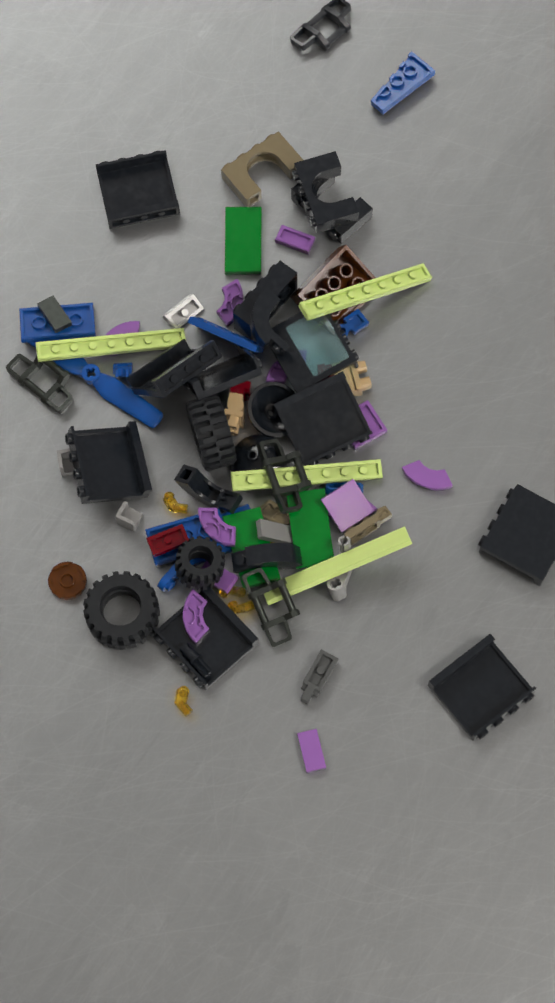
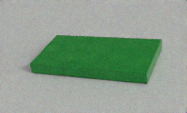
[225,207,262,275]
[287,488,334,569]
[223,507,281,590]

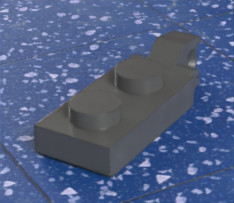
[301,649,339,705]

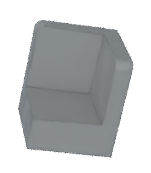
[57,449,74,477]
[115,501,143,532]

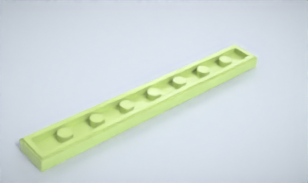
[298,263,432,321]
[36,328,186,362]
[230,459,383,492]
[262,526,412,606]

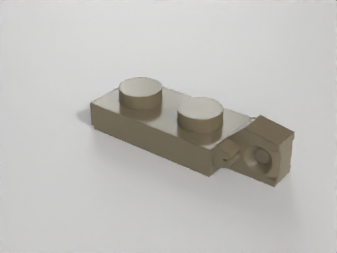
[344,506,392,545]

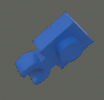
[340,309,369,337]
[113,363,133,377]

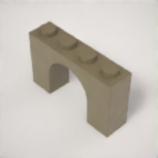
[221,131,303,207]

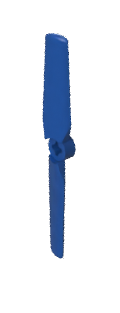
[28,341,163,428]

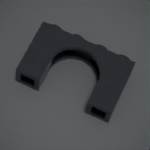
[292,151,359,233]
[291,177,373,244]

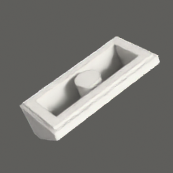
[162,294,204,329]

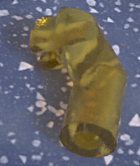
[163,492,188,514]
[219,586,246,599]
[227,600,255,614]
[174,686,193,717]

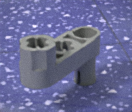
[327,535,353,601]

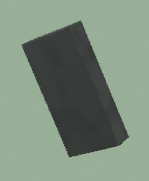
[37,295,72,333]

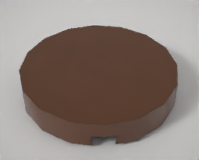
[48,561,87,600]

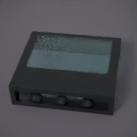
[268,312,359,393]

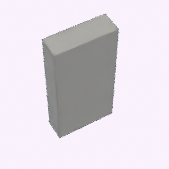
[256,519,293,544]

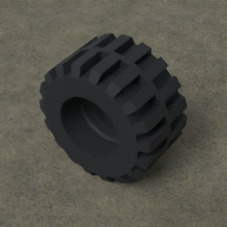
[175,536,225,590]

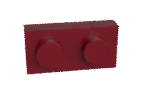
[146,524,189,557]

